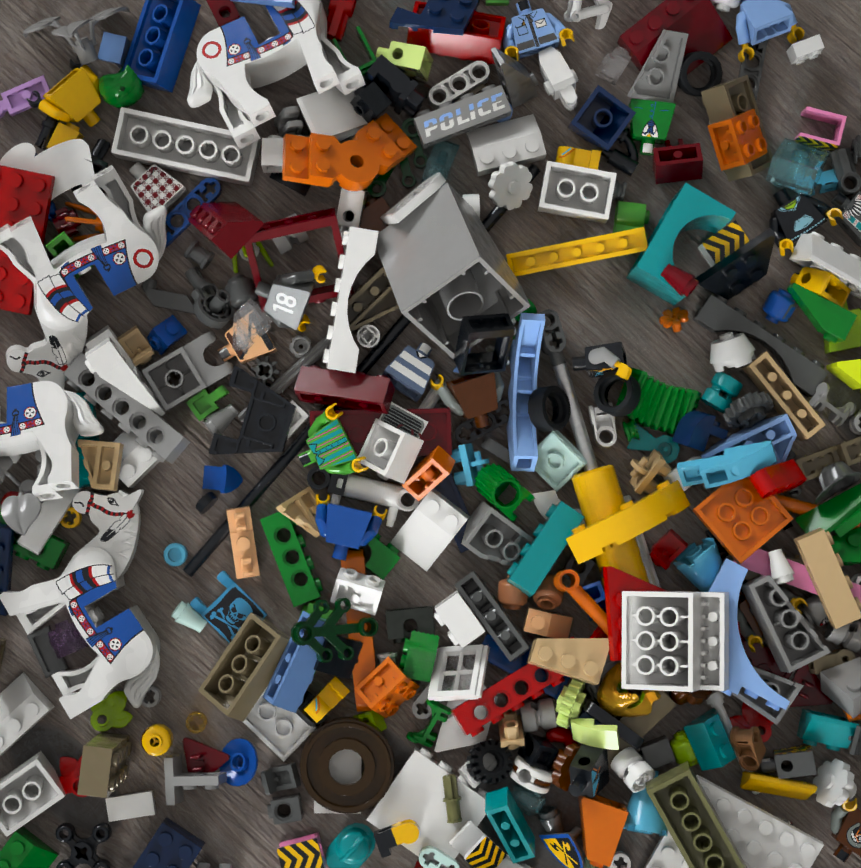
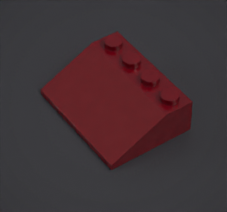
[617,0,733,75]

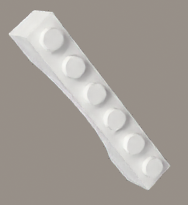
[323,226,379,373]

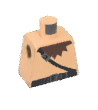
[217,310,277,364]

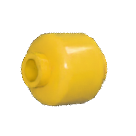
[141,723,174,756]

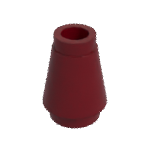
[661,263,699,297]

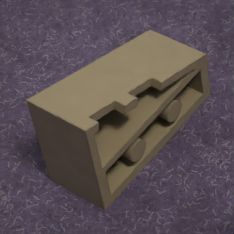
[333,266,399,331]

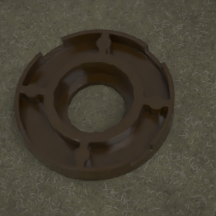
[300,717,395,814]

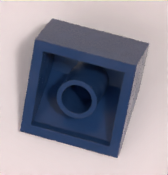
[568,85,636,151]

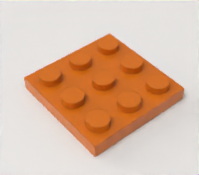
[692,476,794,565]

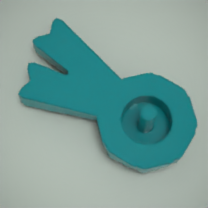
[627,423,680,463]

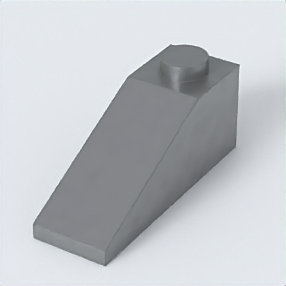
[491,47,538,108]

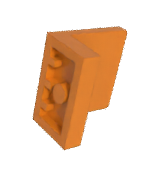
[707,109,768,171]
[354,656,420,718]

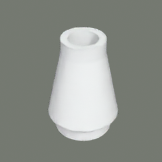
[768,549,795,585]

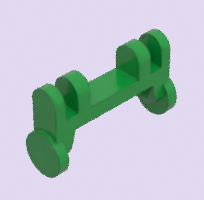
[406,698,451,748]

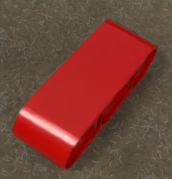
[749,459,807,499]

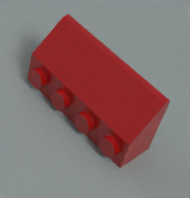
[407,1,506,65]

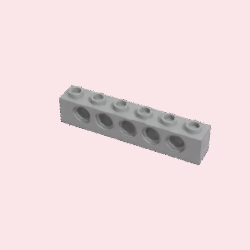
[63,352,190,464]

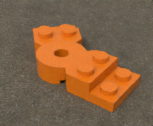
[282,113,417,191]

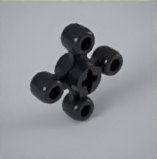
[55,822,112,868]

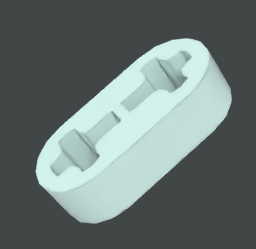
[419,846,460,868]

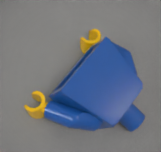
[315,494,388,561]

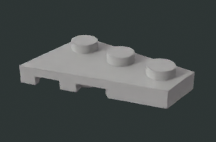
[627,29,688,103]

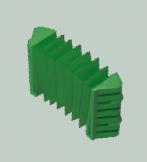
[616,367,702,434]

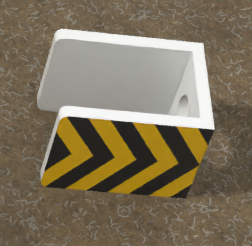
[698,220,750,267]
[449,821,507,868]

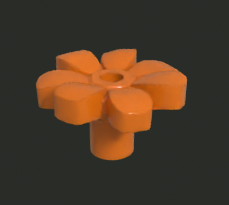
[659,307,689,332]

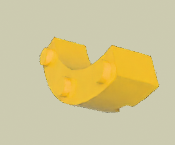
[566,480,690,564]

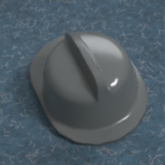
[814,461,861,504]

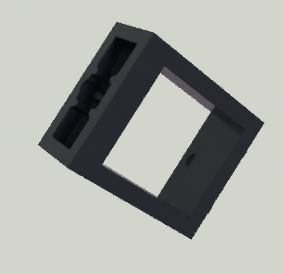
[454,313,515,375]

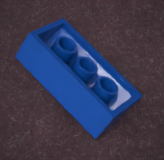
[122,0,201,93]

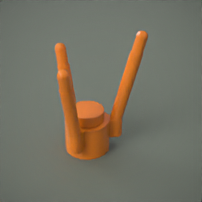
[65,201,104,241]

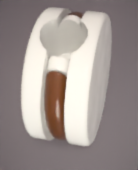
[509,755,553,794]

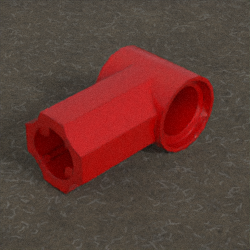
[327,0,357,42]

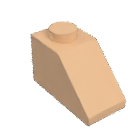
[522,606,573,638]

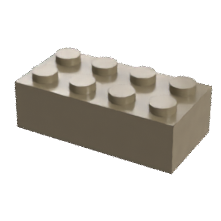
[198,612,290,722]
[77,732,132,798]

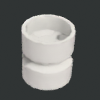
[611,747,655,793]

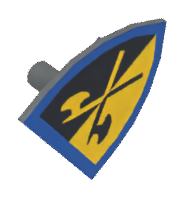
[539,826,584,868]

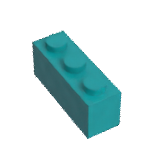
[485,786,535,864]

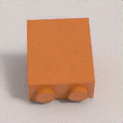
[578,795,629,868]

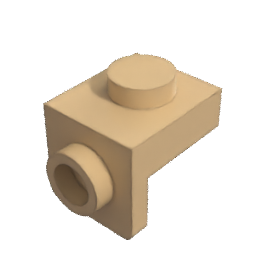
[117,325,154,366]

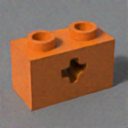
[402,445,456,501]

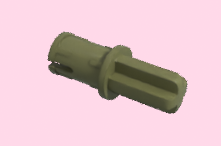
[443,774,462,823]

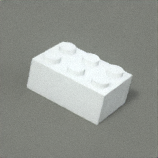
[537,161,617,224]

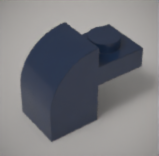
[672,411,728,452]

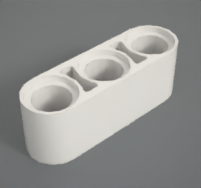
[429,61,490,110]

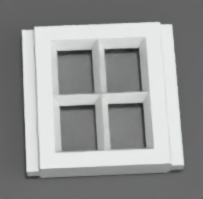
[427,644,490,701]

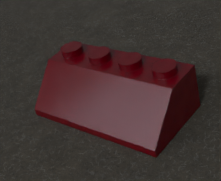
[188,202,264,259]

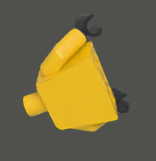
[27,56,101,127]

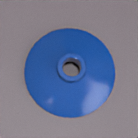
[219,738,258,786]

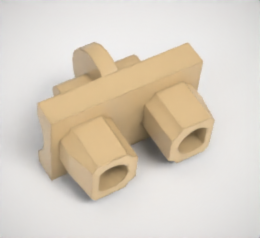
[629,449,672,495]
[498,709,525,750]

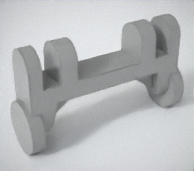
[809,382,856,427]

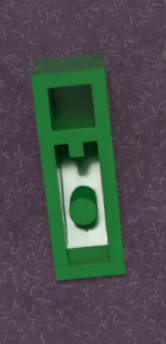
[787,283,857,344]

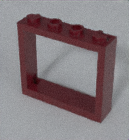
[245,207,354,313]

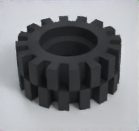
[467,740,513,784]

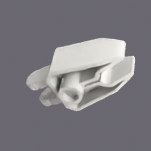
[538,46,578,111]

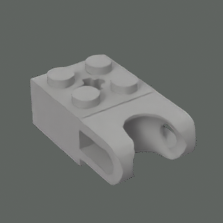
[141,331,234,411]

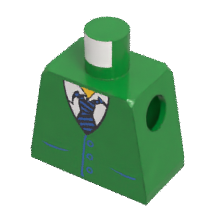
[629,98,676,155]

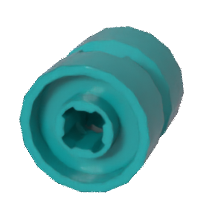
[700,372,743,414]

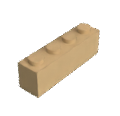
[742,351,826,441]
[793,528,861,629]

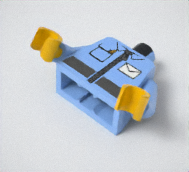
[502,0,575,61]
[736,0,805,63]

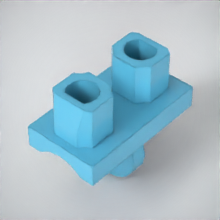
[450,443,490,487]

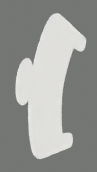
[0,139,95,200]

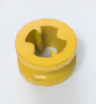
[60,507,82,528]

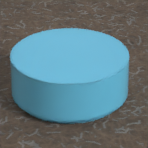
[163,543,188,566]

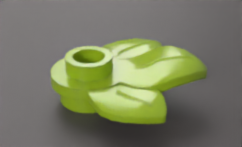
[90,691,133,732]

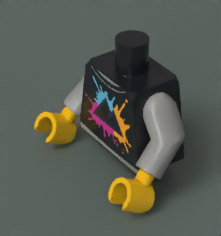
[572,342,632,388]

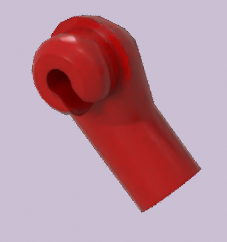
[546,727,578,746]

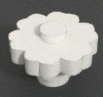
[488,161,533,210]
[813,758,857,808]

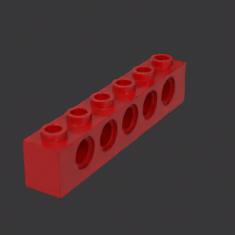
[450,636,574,737]

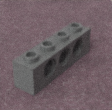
[455,571,531,662]

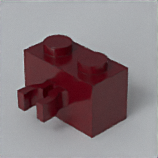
[653,138,703,184]

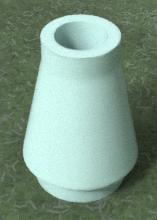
[171,601,207,633]

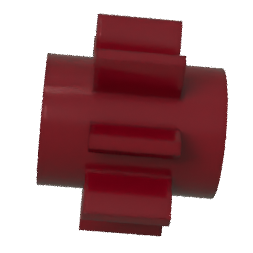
[52,207,81,236]

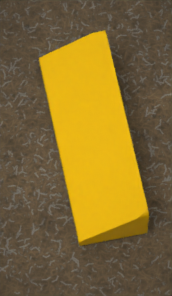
[740,771,817,800]

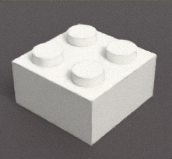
[786,34,825,65]

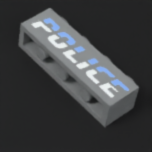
[414,84,512,149]

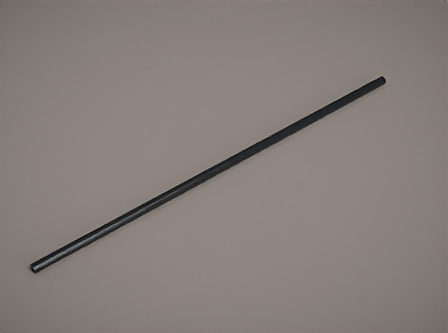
[183,164,540,577]

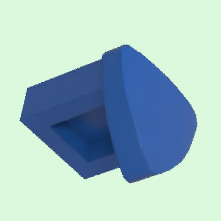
[202,465,243,493]

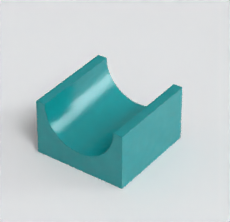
[626,183,736,306]

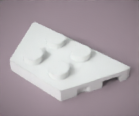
[434,665,498,752]

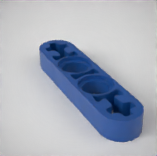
[165,177,222,248]

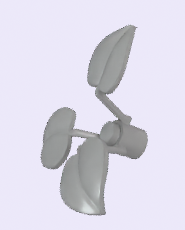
[23,7,130,65]
[0,443,77,536]

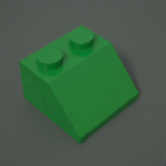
[0,826,59,868]

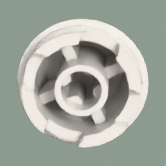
[710,332,756,372]

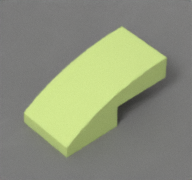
[570,718,620,750]

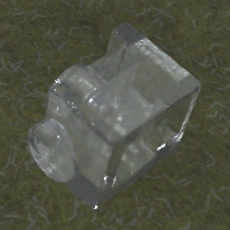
[595,46,632,86]

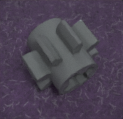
[251,355,281,385]

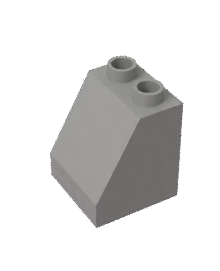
[376,182,530,359]

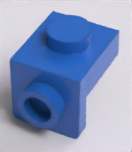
[147,315,188,355]

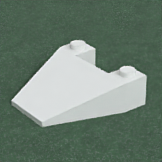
[84,325,165,416]

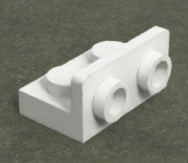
[330,568,386,616]

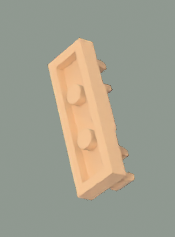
[226,506,260,579]

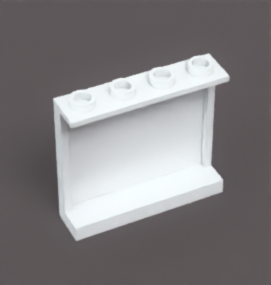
[366,746,488,868]

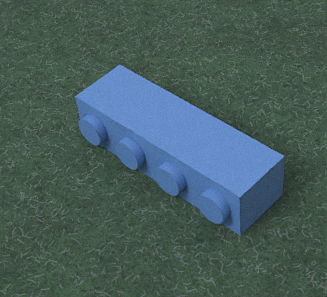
[263,611,326,713]

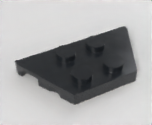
[695,228,776,300]

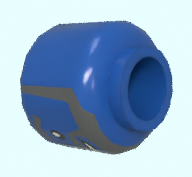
[762,288,797,324]

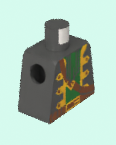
[761,744,817,779]

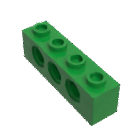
[0,508,70,571]
[260,512,324,607]

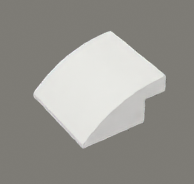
[621,591,729,692]

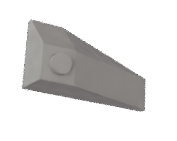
[461,501,560,575]

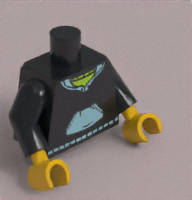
[769,188,843,256]

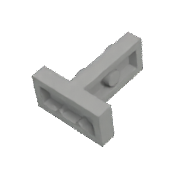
[164,754,227,805]

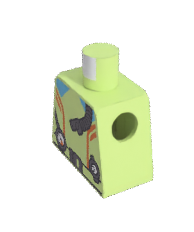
[376,41,433,82]

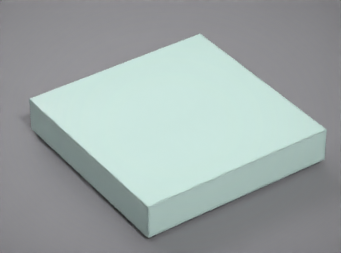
[535,430,588,492]

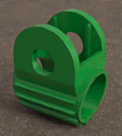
[474,463,535,522]

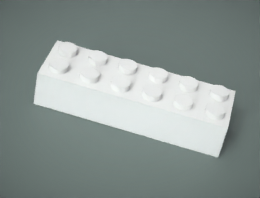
[111,107,261,187]

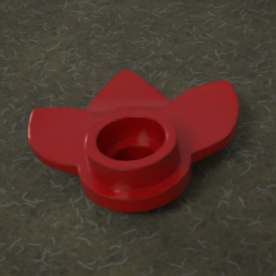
[729,702,774,743]
[58,756,86,797]

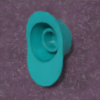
[326,823,375,868]

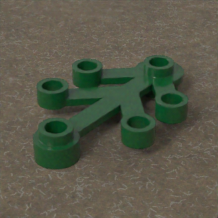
[368,117,428,198]
[291,598,378,663]

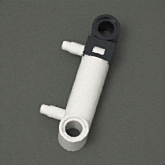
[307,466,419,527]

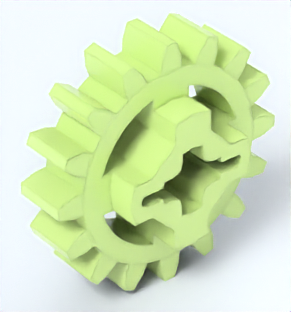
[555,678,587,729]

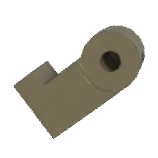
[808,648,856,674]

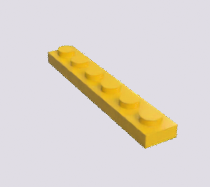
[506,226,648,277]

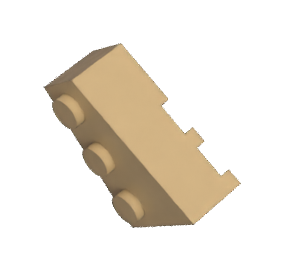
[526,638,609,685]

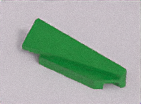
[795,483,861,538]

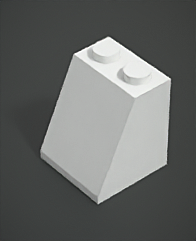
[296,86,368,142]

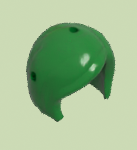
[99,65,144,109]

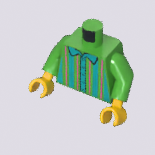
[298,403,369,475]

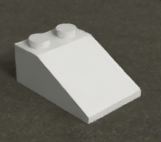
[390,488,470,572]

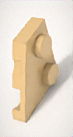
[77,439,124,491]
[276,486,320,538]

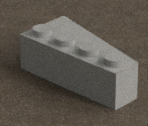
[741,575,831,673]
[820,657,861,718]
[732,666,804,725]

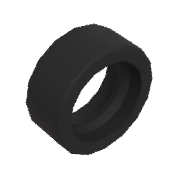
[677,51,723,97]
[593,370,641,417]
[528,386,571,432]

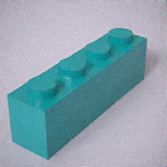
[507,501,584,597]

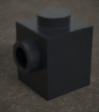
[350,81,392,123]

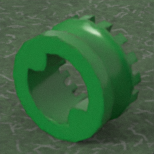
[622,419,640,442]

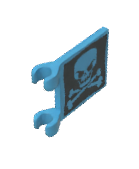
[190,571,267,643]

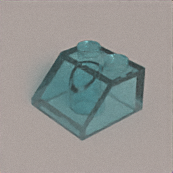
[766,138,830,195]

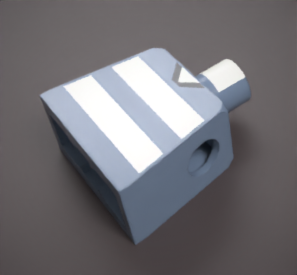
[382,343,435,402]

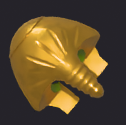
[597,662,661,717]

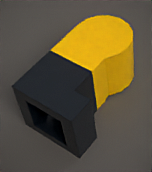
[374,819,419,858]

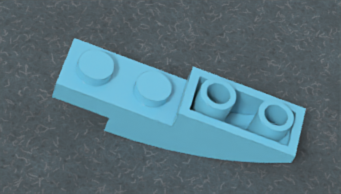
[677,440,777,489]

